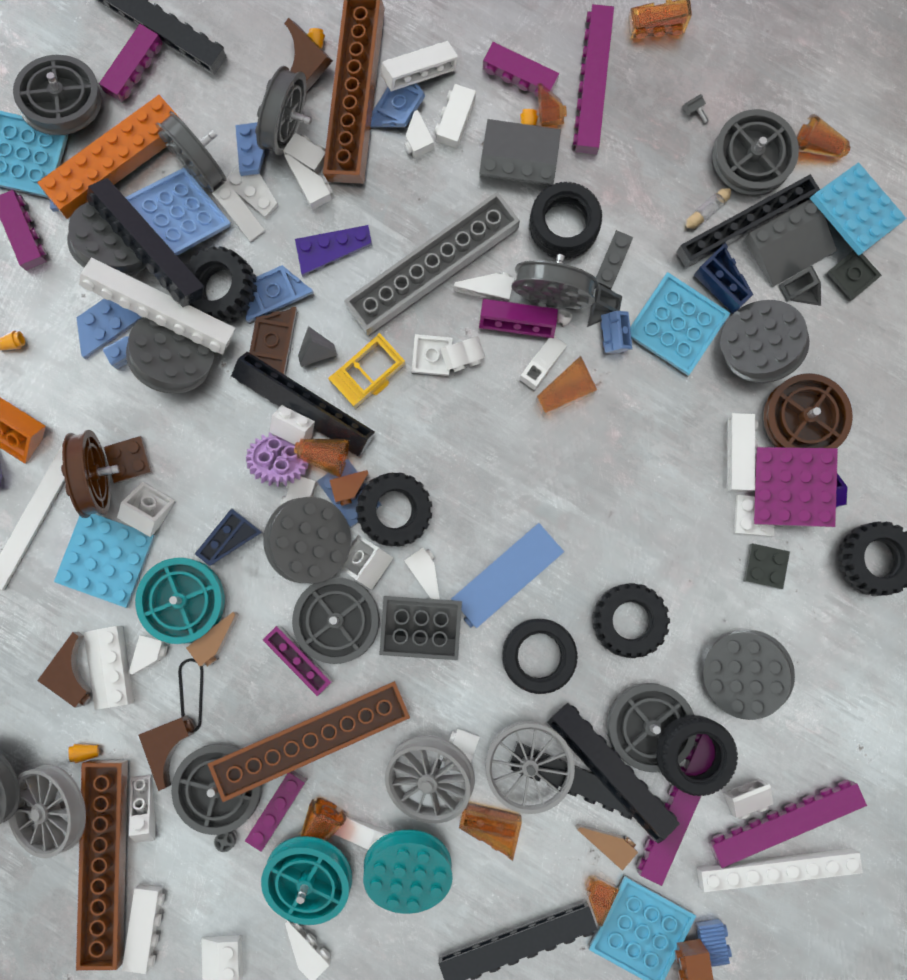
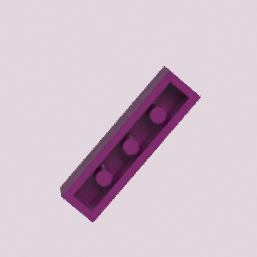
[99,24,163,103]
[483,42,559,100]
[0,190,47,271]
[479,299,558,338]
[263,626,333,696]
[245,771,308,852]

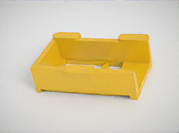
[328,333,406,409]

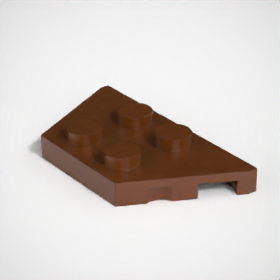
[249,307,297,375]

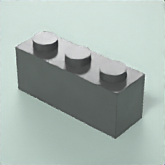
[596,230,633,290]

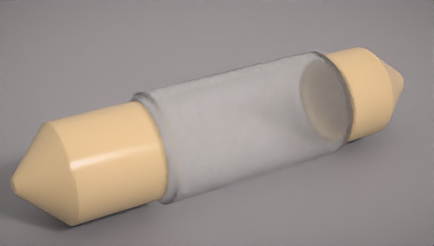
[686,189,731,229]

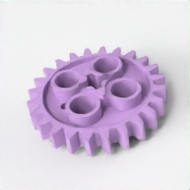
[246,432,309,487]

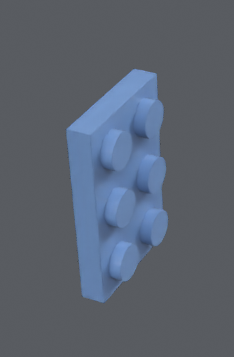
[317,459,382,528]

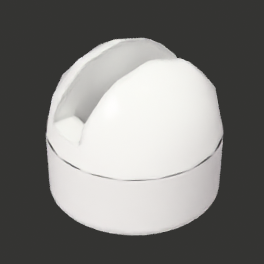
[557,309,572,326]

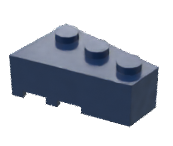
[694,242,754,314]
[195,508,263,566]

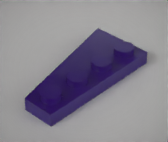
[295,225,372,277]

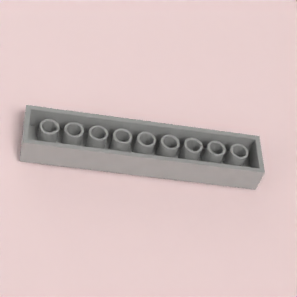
[344,191,520,336]

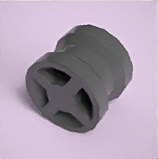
[214,831,237,852]

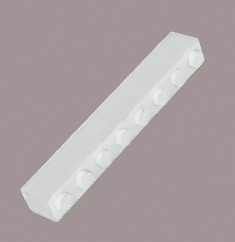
[79,257,235,355]
[697,848,863,892]

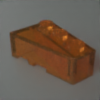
[628,0,692,39]
[535,356,597,417]
[459,802,522,861]

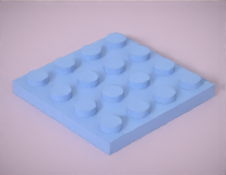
[125,168,231,255]

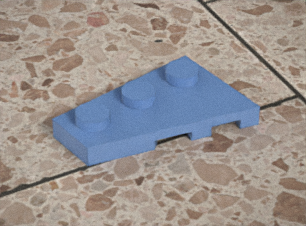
[235,122,265,176]

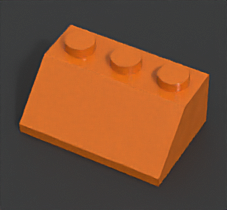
[0,397,46,464]

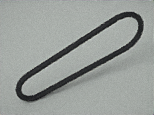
[178,658,203,732]

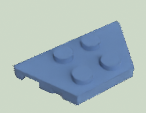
[371,83,425,128]
[246,265,314,323]
[76,299,142,359]

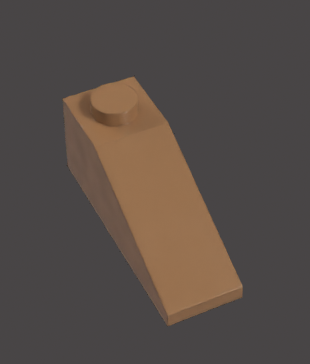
[186,612,239,667]
[575,824,638,871]

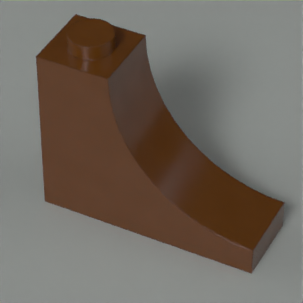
[284,18,333,92]
[37,632,92,708]
[138,715,194,791]

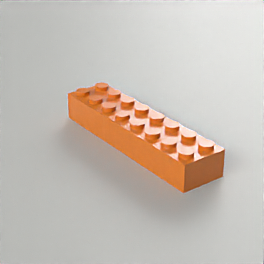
[37,95,178,219]

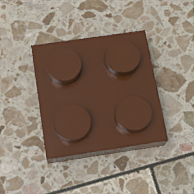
[104,436,152,484]

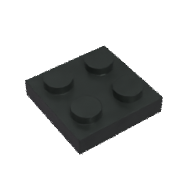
[827,250,882,301]
[744,543,790,589]

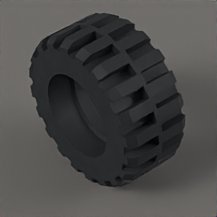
[185,246,257,322]
[356,472,433,547]
[838,521,907,596]
[592,583,670,658]

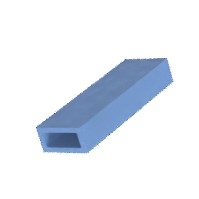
[451,523,564,629]

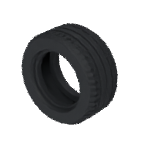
[529,182,603,259]
[502,619,578,694]
[656,715,738,796]

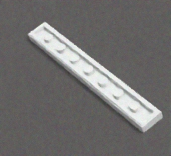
[0,445,65,590]

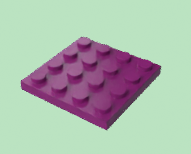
[754,447,838,527]

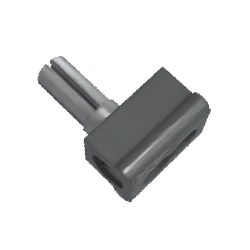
[682,94,710,123]

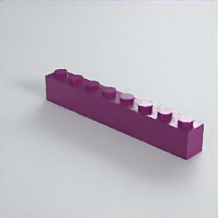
[573,4,614,155]
[636,734,715,886]
[708,780,867,868]

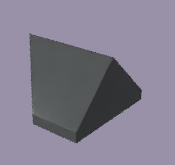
[780,266,821,306]
[587,284,622,327]
[298,326,337,367]

